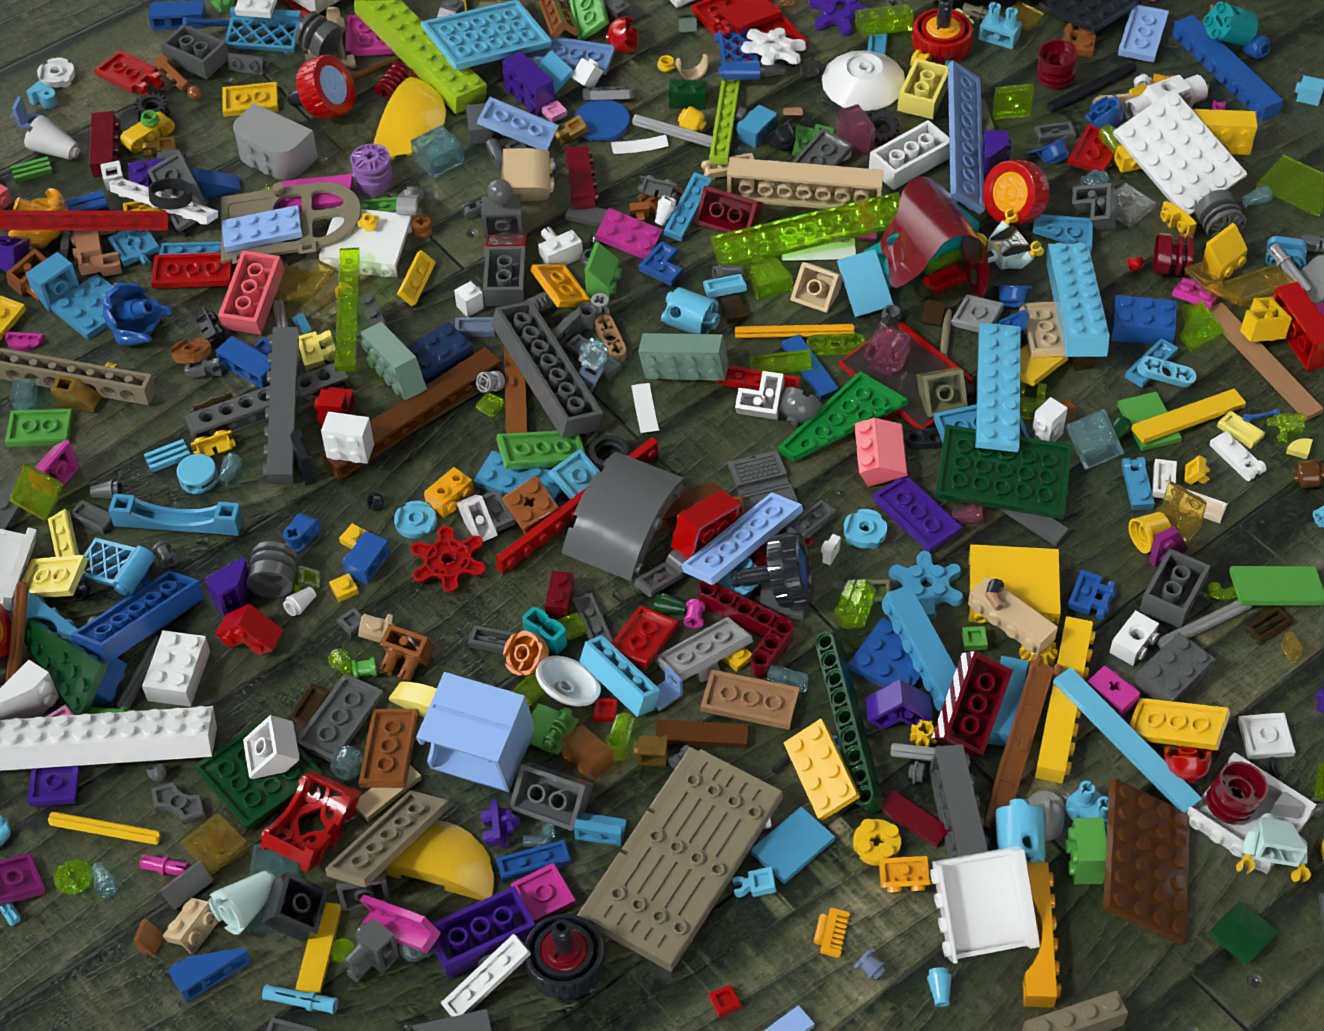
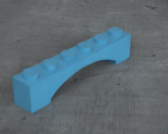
[108,494,244,536]

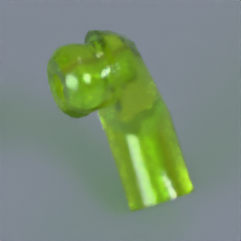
[1208,582,1237,601]

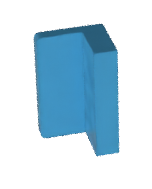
[574,813,626,846]

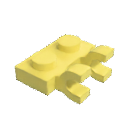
[299,330,339,371]

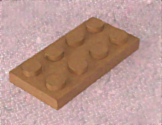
[700,669,800,730]

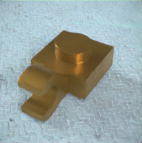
[554,115,589,146]
[142,136,176,158]

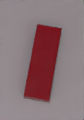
[880,790,951,848]

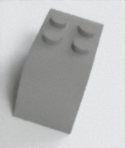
[233,103,318,180]

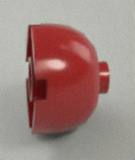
[606,16,638,53]
[1164,745,1212,784]

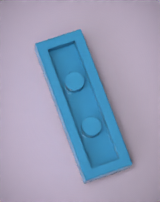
[1125,338,1178,388]

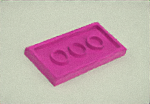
[274,174,354,211]

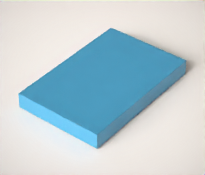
[751,807,835,884]

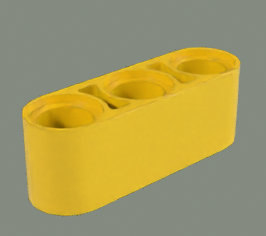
[120,112,175,153]

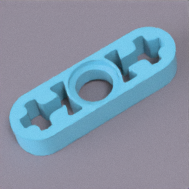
[1137,356,1196,388]

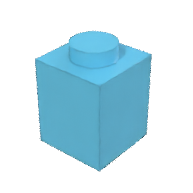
[1295,75,1324,106]

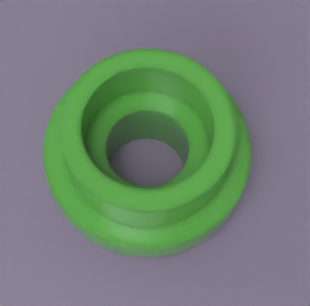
[140,110,160,127]

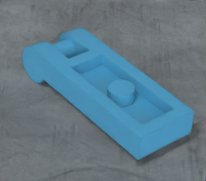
[1122,457,1155,510]

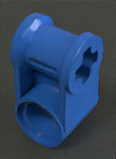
[283,513,321,554]

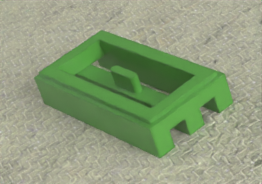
[11,156,53,183]

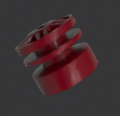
[1037,39,1077,90]
[1153,233,1195,276]
[1206,761,1268,825]

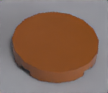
[171,338,212,364]

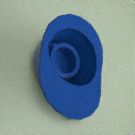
[1025,135,1069,164]
[988,283,1032,308]

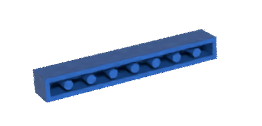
[1172,15,1283,122]

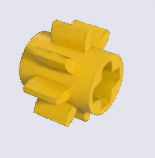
[910,719,937,747]

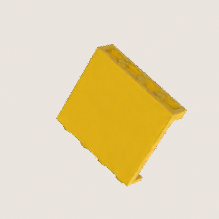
[969,545,1061,626]

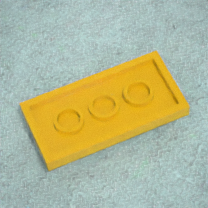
[1129,698,1230,750]
[784,719,861,821]

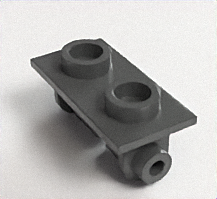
[228,53,267,75]
[638,175,680,199]

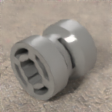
[476,371,505,393]

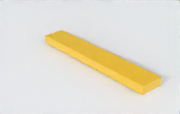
[1131,389,1246,444]

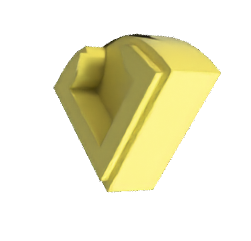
[1286,439,1313,459]

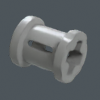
[591,293,609,317]

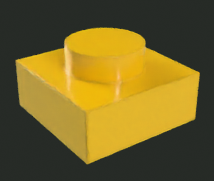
[339,523,368,549]
[329,573,359,602]
[721,647,752,672]

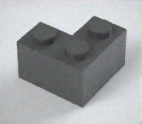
[1072,183,1117,230]

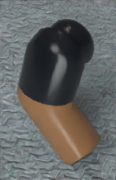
[985,578,1005,611]

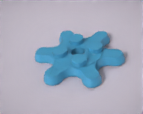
[889,551,964,620]

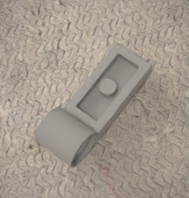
[396,186,423,215]

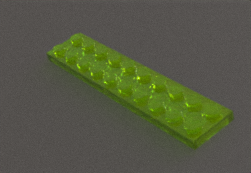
[710,192,900,266]

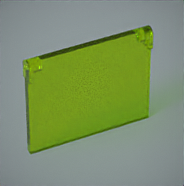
[1256,155,1324,217]

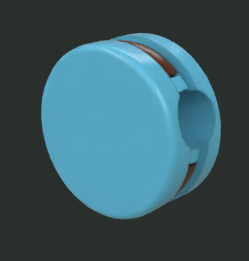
[177,454,218,494]

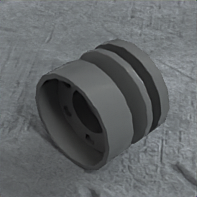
[295,11,343,57]
[1194,189,1246,240]
[246,541,298,598]

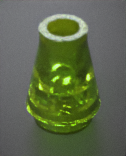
[1098,125,1121,154]
[328,648,353,675]

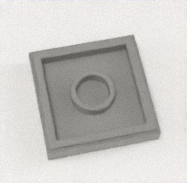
[951,294,1004,332]

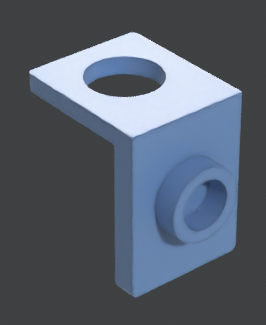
[12,96,44,128]
[655,666,683,711]

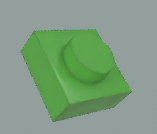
[962,626,988,651]

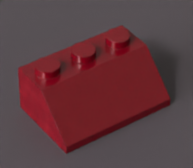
[694,186,764,239]

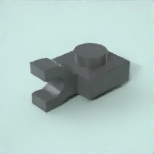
[184,358,223,377]

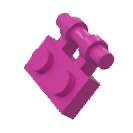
[1172,277,1221,310]

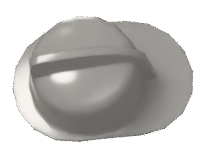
[1029,791,1065,841]

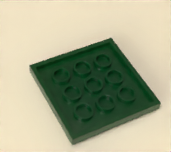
[193,714,324,831]

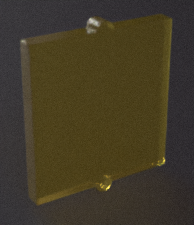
[1002,1,1044,32]

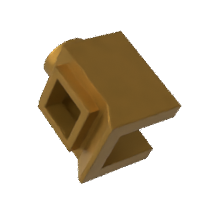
[633,735,668,767]

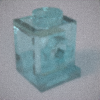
[1080,169,1110,186]

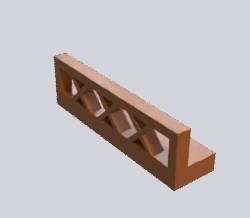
[539,0,579,39]

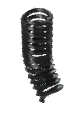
[1268,757,1280,779]

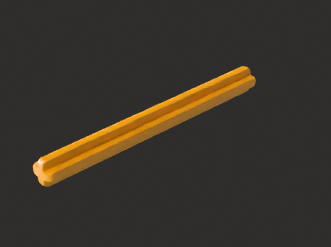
[735,324,855,339]

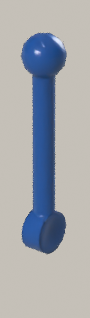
[1242,409,1281,422]

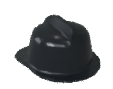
[764,116,795,150]

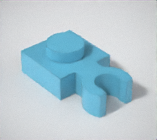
[732,867,777,897]

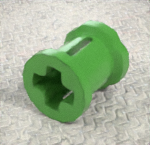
[352,657,377,679]

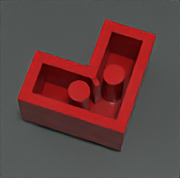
[314,387,356,429]
[215,604,283,656]

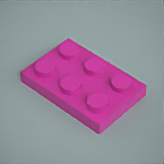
[595,208,662,259]

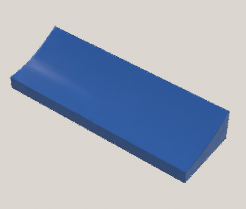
[71,570,203,663]

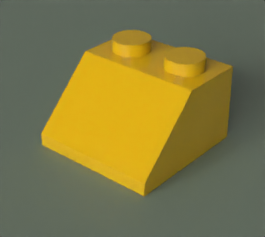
[1200,223,1248,282]

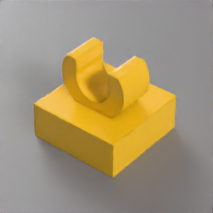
[1185,455,1210,485]

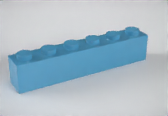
[882,585,956,713]

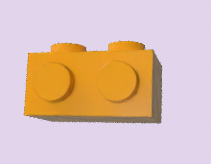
[424,467,474,518]

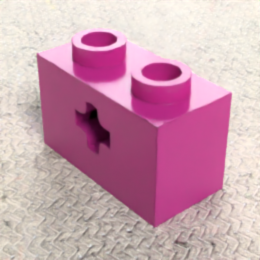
[1087,666,1140,719]

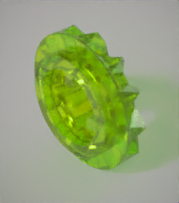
[53,858,93,894]

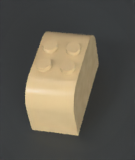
[502,148,554,201]

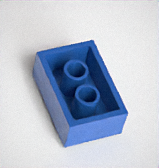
[1111,295,1177,345]

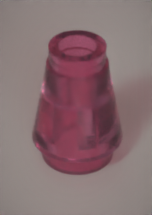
[951,503,983,524]

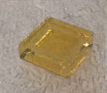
[1281,631,1303,663]

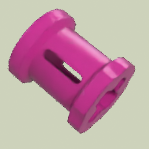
[684,599,705,629]

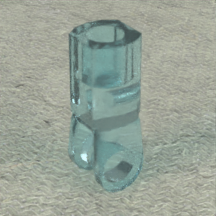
[767,663,809,692]

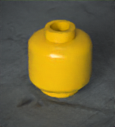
[678,107,707,132]

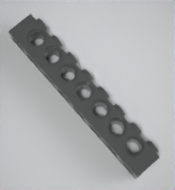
[184,361,351,441]

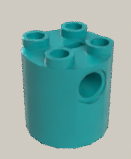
[1203,2,1258,46]

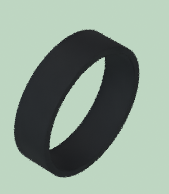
[148,178,193,210]

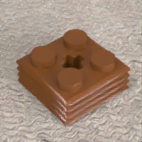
[502,475,559,534]

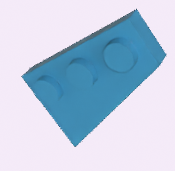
[1033,214,1093,252]

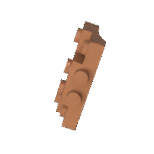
[71,230,122,277]

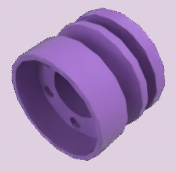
[350,144,394,195]

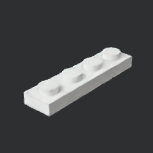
[441,934,532,1017]

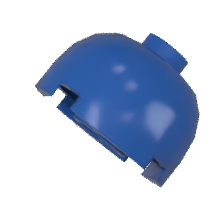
[1085,95,1124,131]

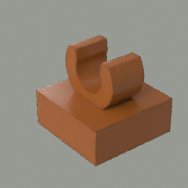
[629,201,649,222]

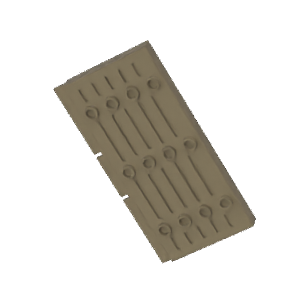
[577,747,782,972]

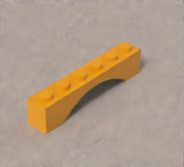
[1023,862,1061,1008]

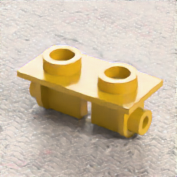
[191,430,236,457]

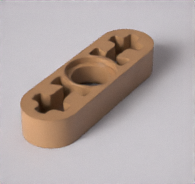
[595,314,627,362]

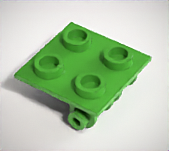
[529,703,579,756]

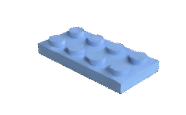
[1118,5,1169,62]
[477,97,559,150]
[222,205,303,253]

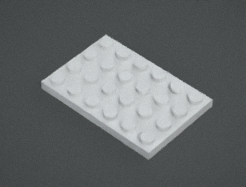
[1113,89,1247,216]

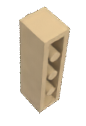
[968,576,1058,655]

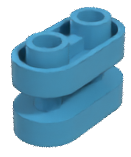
[1265,236,1307,270]

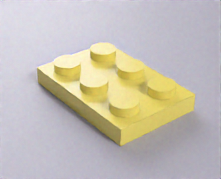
[21,555,88,598]

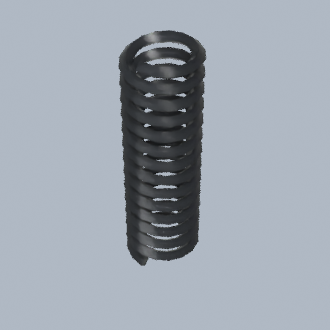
[771,754,791,773]

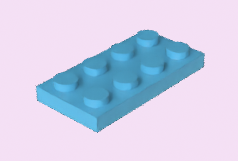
[473,451,562,506]

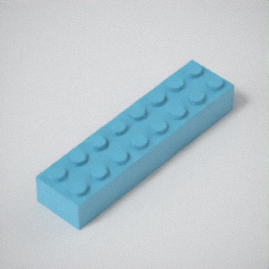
[1046,243,1110,357]

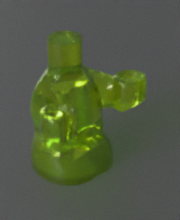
[1267,413,1305,442]

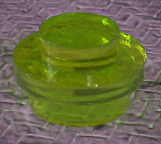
[330,939,355,963]

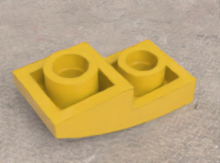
[1160,201,1197,238]

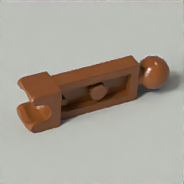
[153,53,202,101]

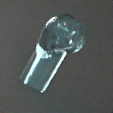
[523,822,556,847]

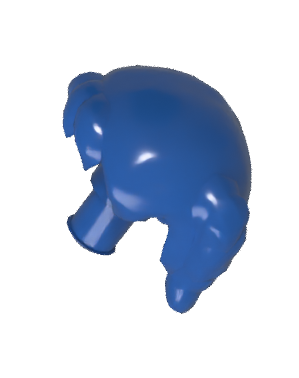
[102,282,173,346]

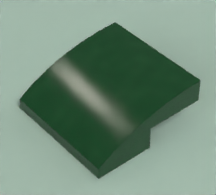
[1208,901,1279,966]

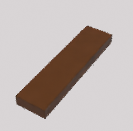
[655,719,748,748]

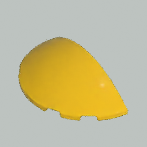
[374,77,446,160]
[386,820,494,900]

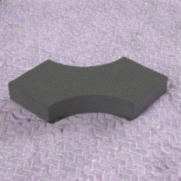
[151,782,206,825]

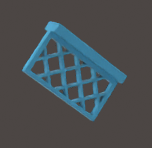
[225,7,303,52]

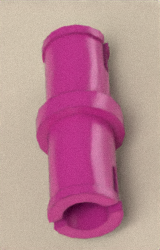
[140,854,190,876]

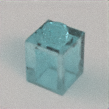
[10,379,39,411]

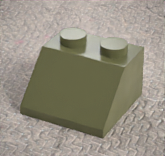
[916,367,968,417]

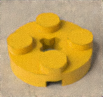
[853,819,901,866]

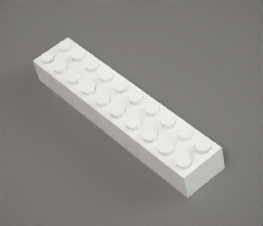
[0,706,217,771]

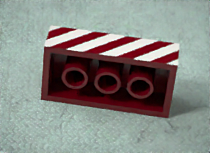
[932,651,1013,756]

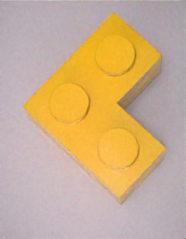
[1240,297,1292,342]

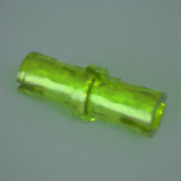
[924,249,962,276]

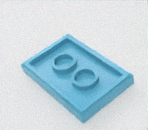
[837,249,893,317]

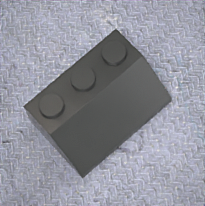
[509,762,594,831]

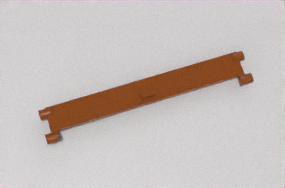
[498,346,527,452]
[983,654,1063,831]

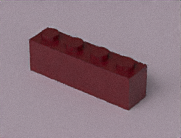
[89,111,120,178]
[565,146,599,210]

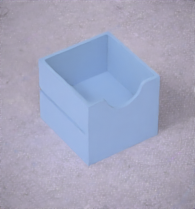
[416,672,535,792]

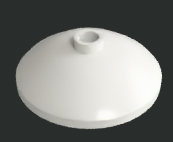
[536,656,601,706]

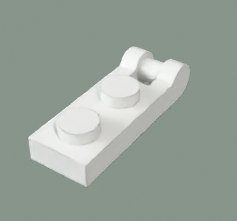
[1210,431,1267,481]

